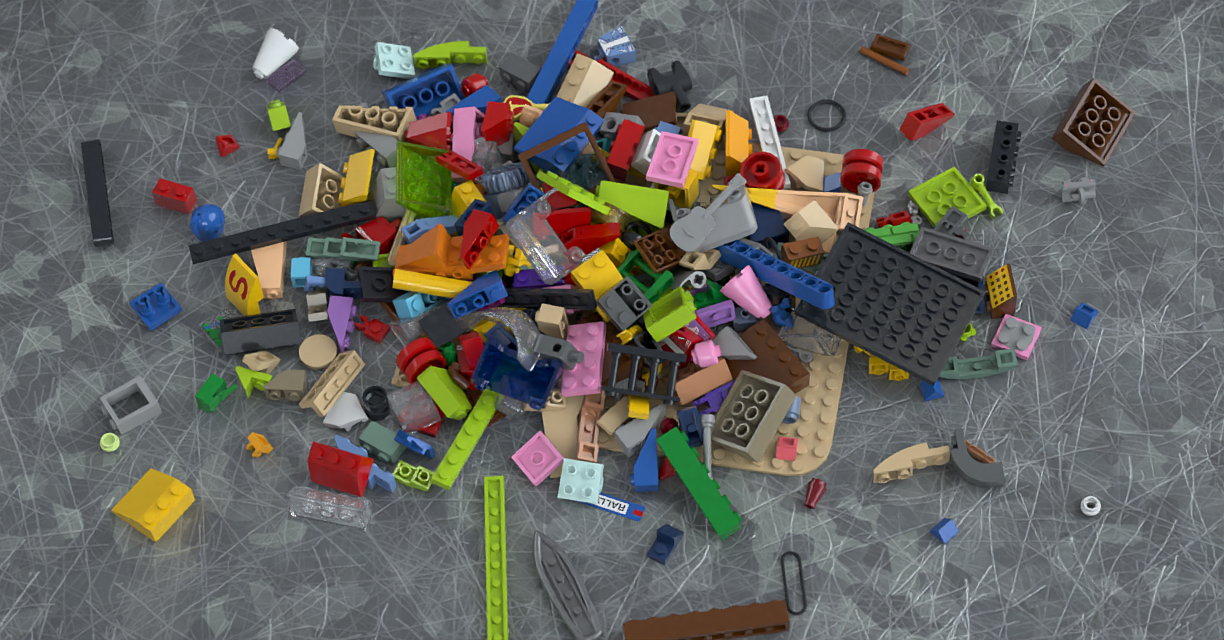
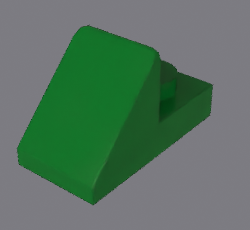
[693,279,732,310]

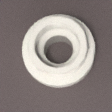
[1080,496,1101,516]

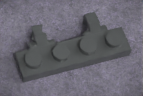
[933,206,971,241]

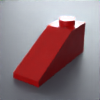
[899,103,955,141]

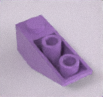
[327,296,358,353]

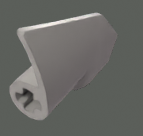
[670,266,706,291]

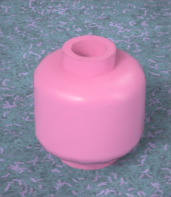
[691,340,722,368]

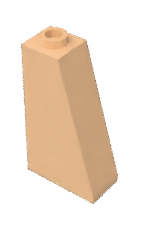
[251,241,287,299]

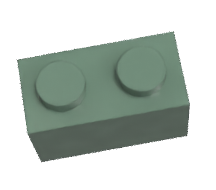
[359,421,407,465]

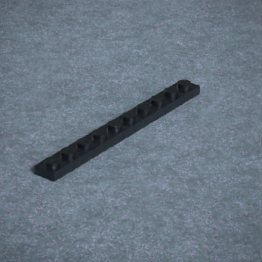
[188,200,377,265]

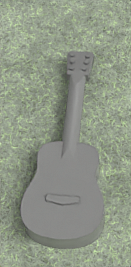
[670,173,747,253]

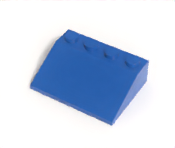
[514,97,604,178]

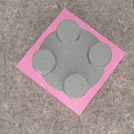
[991,314,1042,360]

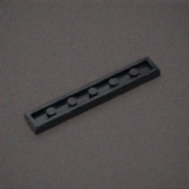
[497,288,597,310]

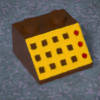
[983,264,1017,319]

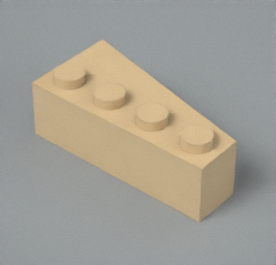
[332,105,417,146]

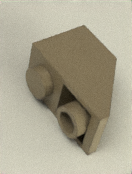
[264,369,308,401]

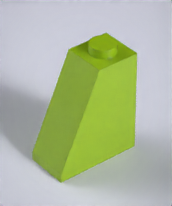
[417,366,473,420]

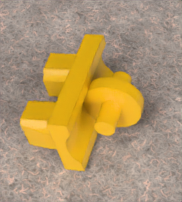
[504,244,532,277]

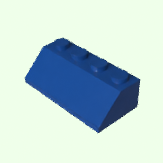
[382,63,465,119]

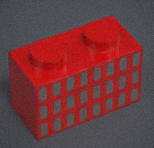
[152,178,197,215]

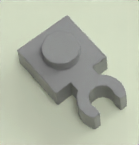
[431,93,461,116]

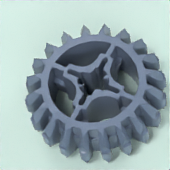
[482,162,530,194]

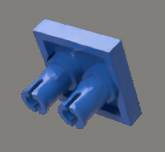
[129,282,182,331]

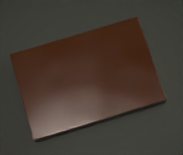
[622,91,676,132]

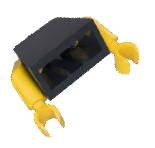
[617,325,665,386]

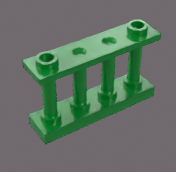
[591,249,674,332]

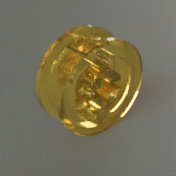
[591,202,632,234]

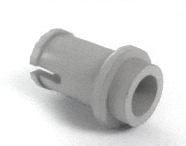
[857,182,873,206]

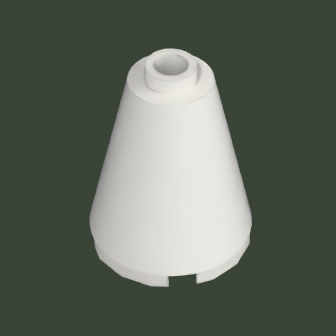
[252,28,299,79]

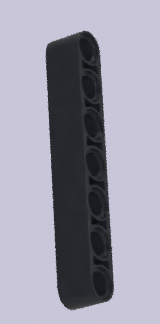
[81,139,114,247]

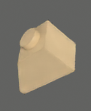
[535,304,569,340]

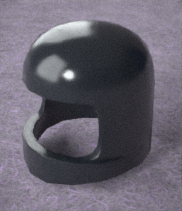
[620,221,652,251]

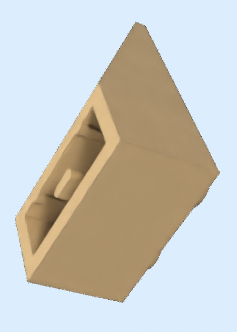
[683,103,734,148]

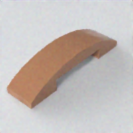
[576,391,605,463]

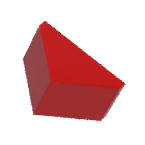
[458,331,488,369]

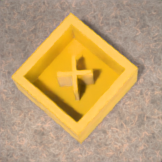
[654,168,699,209]

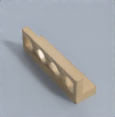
[299,350,365,417]

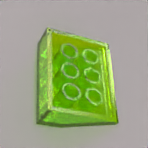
[396,141,452,218]

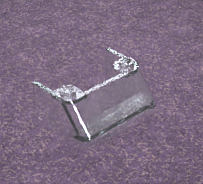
[506,187,600,285]

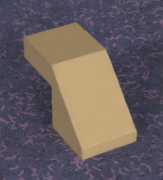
[679,249,721,270]

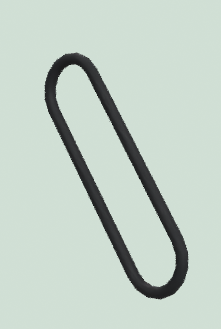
[781,551,807,615]

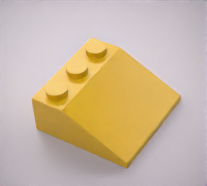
[111,468,195,543]

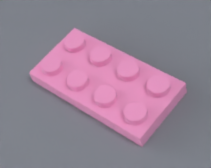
[561,321,607,397]

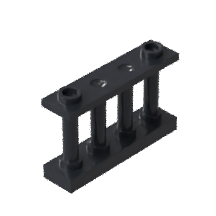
[601,343,687,405]

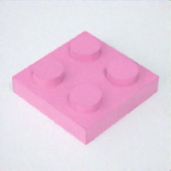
[511,431,564,486]

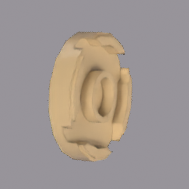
[299,335,337,370]

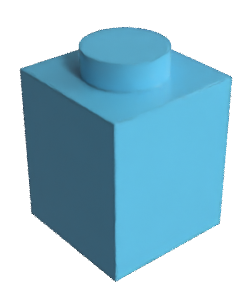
[291,257,313,288]

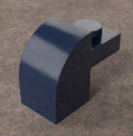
[325,268,362,299]

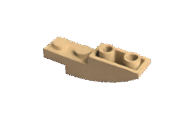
[872,442,950,483]

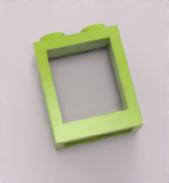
[643,286,697,342]

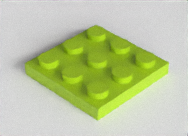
[908,166,987,227]
[536,170,611,215]

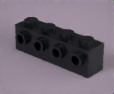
[986,120,1022,194]

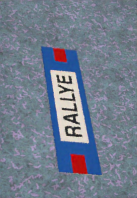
[573,493,646,522]

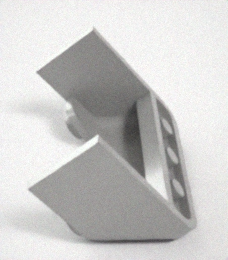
[668,173,758,253]

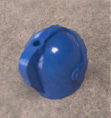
[190,204,225,242]

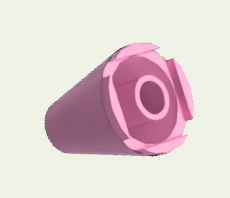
[720,265,772,319]

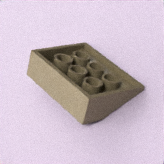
[711,370,797,463]

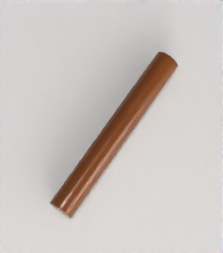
[859,46,910,76]

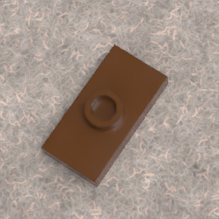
[870,33,911,61]

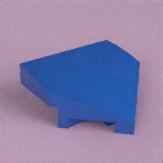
[394,429,436,459]

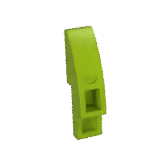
[414,41,488,69]

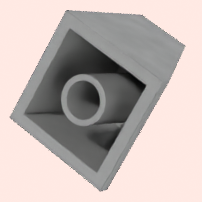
[367,166,406,223]

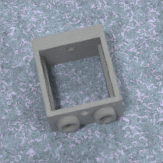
[99,375,162,435]

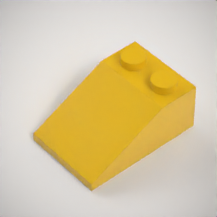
[571,250,623,323]

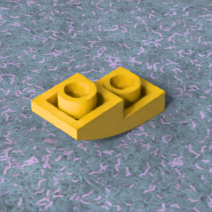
[868,357,909,381]
[627,395,649,420]

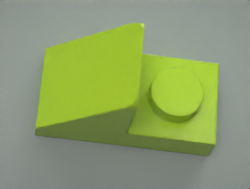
[235,366,273,399]

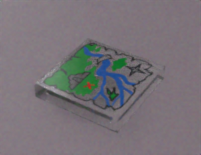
[198,305,239,353]

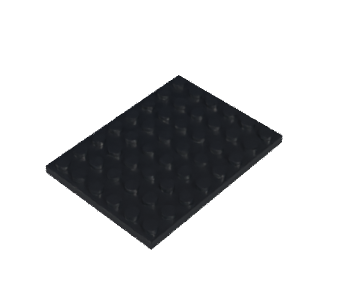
[794,222,986,386]

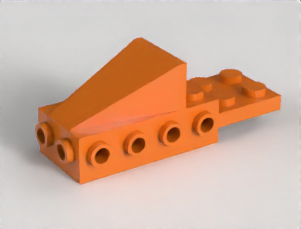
[393,223,510,280]

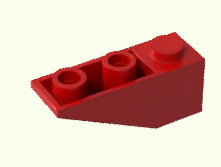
[460,209,499,270]
[559,222,620,262]

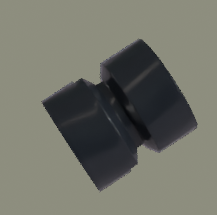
[362,386,390,421]

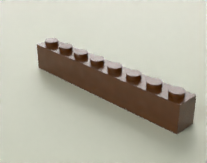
[623,599,790,640]

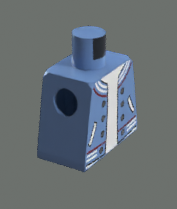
[590,26,636,66]

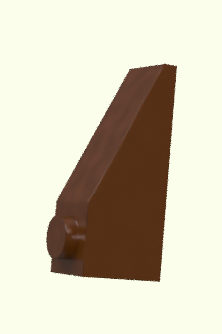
[586,80,627,133]

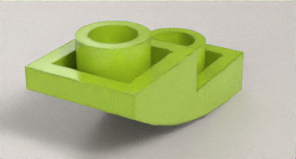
[392,460,435,491]

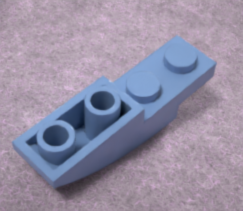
[334,434,397,493]

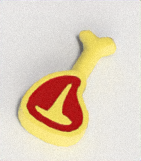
[504,95,551,121]

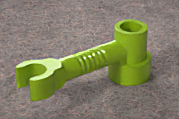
[969,174,1003,220]

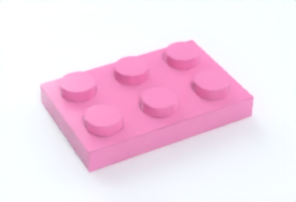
[646,131,698,188]

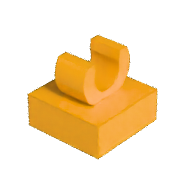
[246,432,274,458]

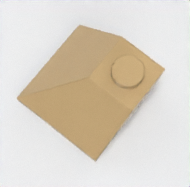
[784,200,839,244]

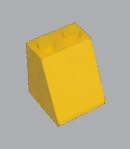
[443,180,486,237]

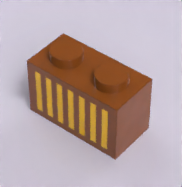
[780,237,825,269]

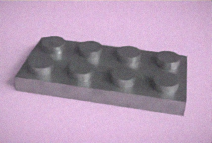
[910,227,994,282]

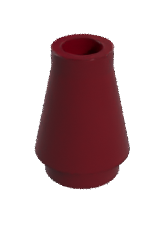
[803,478,827,509]

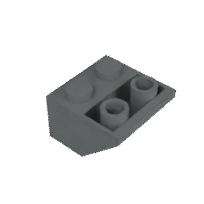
[596,276,652,331]

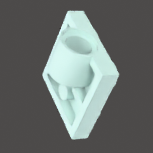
[373,42,415,79]
[557,458,604,504]

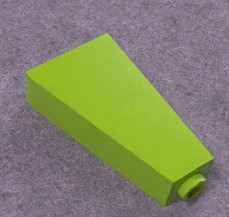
[595,180,669,230]

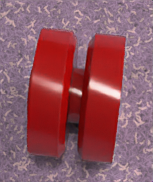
[840,149,884,193]
[740,152,785,190]
[395,338,446,387]

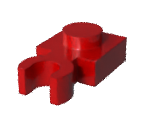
[876,210,911,228]
[354,315,390,344]

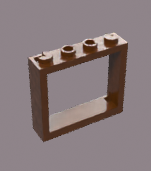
[518,121,616,211]

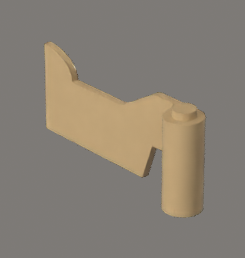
[536,367,585,479]

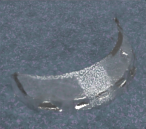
[452,307,540,371]

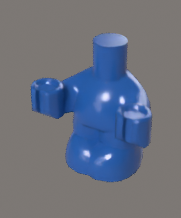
[771,298,794,330]

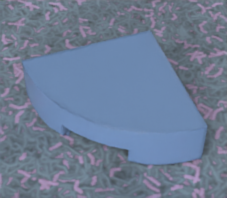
[304,276,325,291]

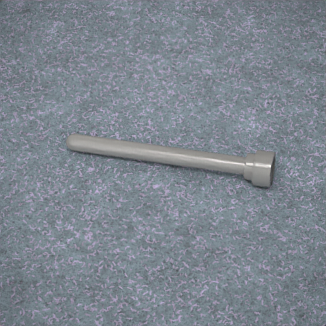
[699,414,715,479]

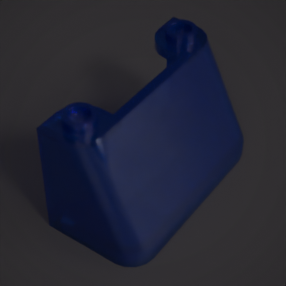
[471,336,564,411]

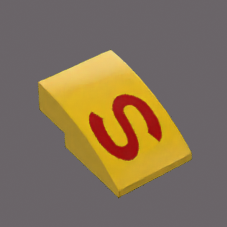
[225,253,264,316]

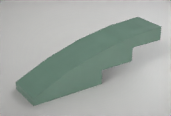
[305,237,381,261]

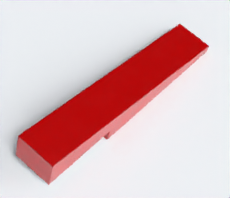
[567,50,655,101]

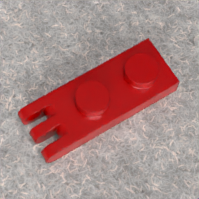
[435,150,483,181]

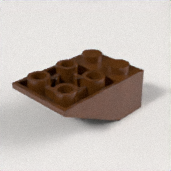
[633,226,687,274]

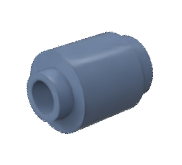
[782,396,801,424]

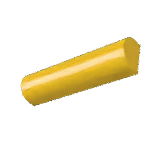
[392,269,472,298]

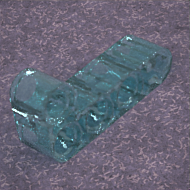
[569,152,604,223]

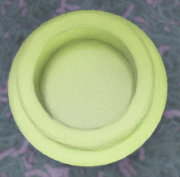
[100,433,120,452]

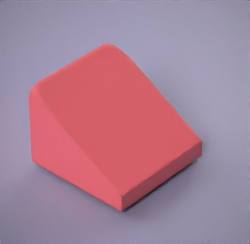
[776,436,798,461]

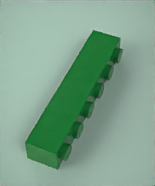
[656,427,742,541]

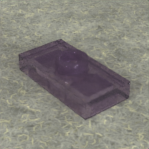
[267,59,306,92]

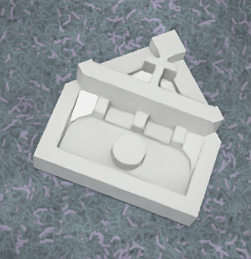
[323,392,368,432]

